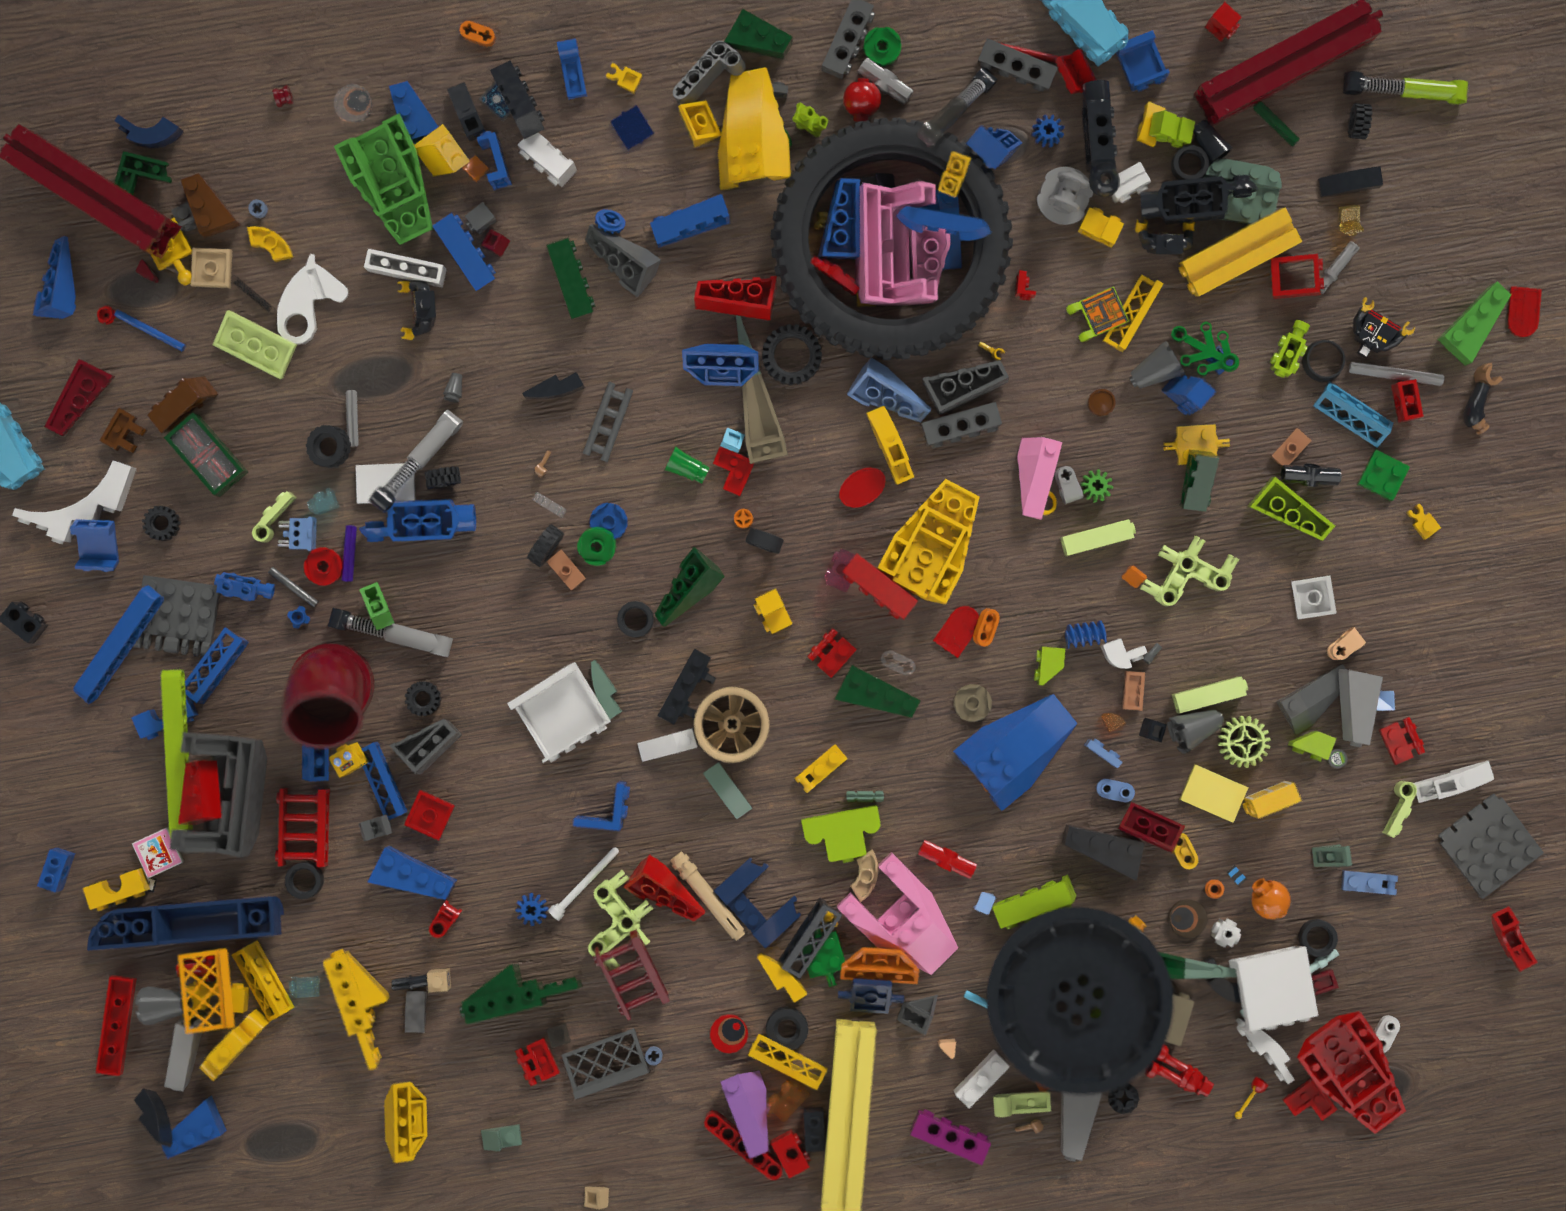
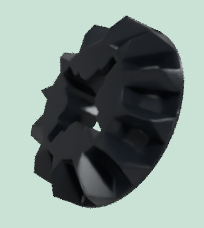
[1108,1083,1140,1114]

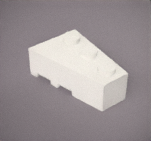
[518,133,577,187]

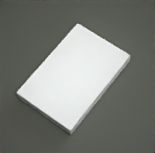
[356,463,415,504]

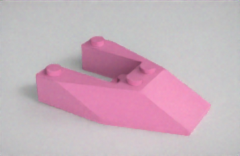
[837,852,958,975]

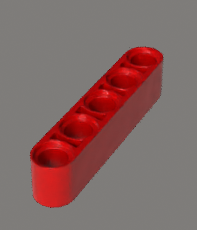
[704,1110,782,1180]

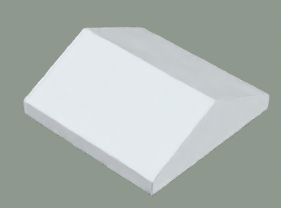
[1292,576,1337,619]

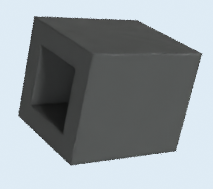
[465,202,497,234]

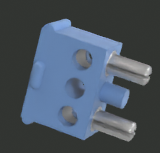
[278,517,317,551]

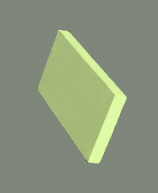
[213,310,297,379]

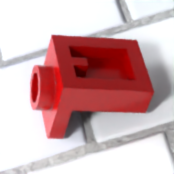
[1015,270,1036,301]

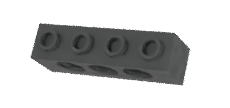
[822,0,875,79]
[978,38,1058,92]
[921,402,1002,449]

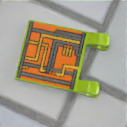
[1066,287,1129,342]

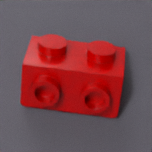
[1055,49,1096,94]

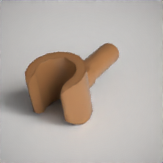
[535,451,551,478]
[1015,1119,1043,1133]

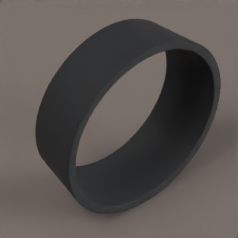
[1302,340,1345,382]

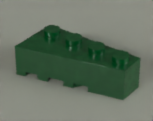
[834,665,921,718]

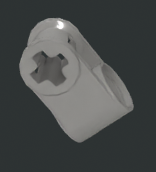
[1054,466,1083,505]

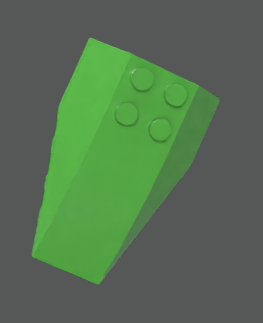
[334,114,433,245]

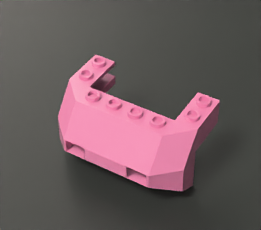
[855,181,938,306]

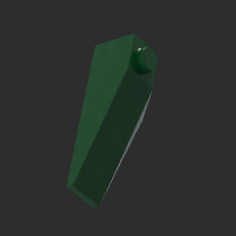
[655,547,725,627]

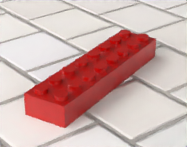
[96,975,137,1076]

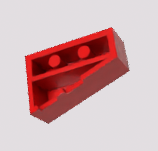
[178,760,222,825]

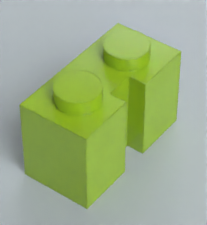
[1149,110,1195,148]

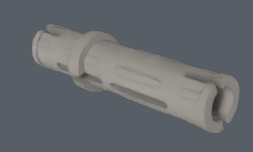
[1314,241,1360,294]

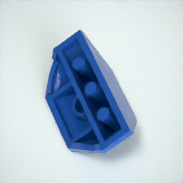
[682,344,759,386]

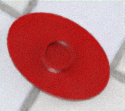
[839,468,886,508]

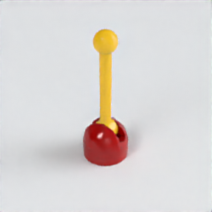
[1234,1076,1269,1119]

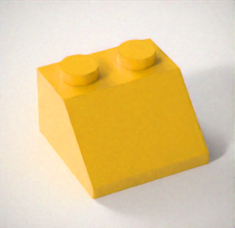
[414,124,470,176]

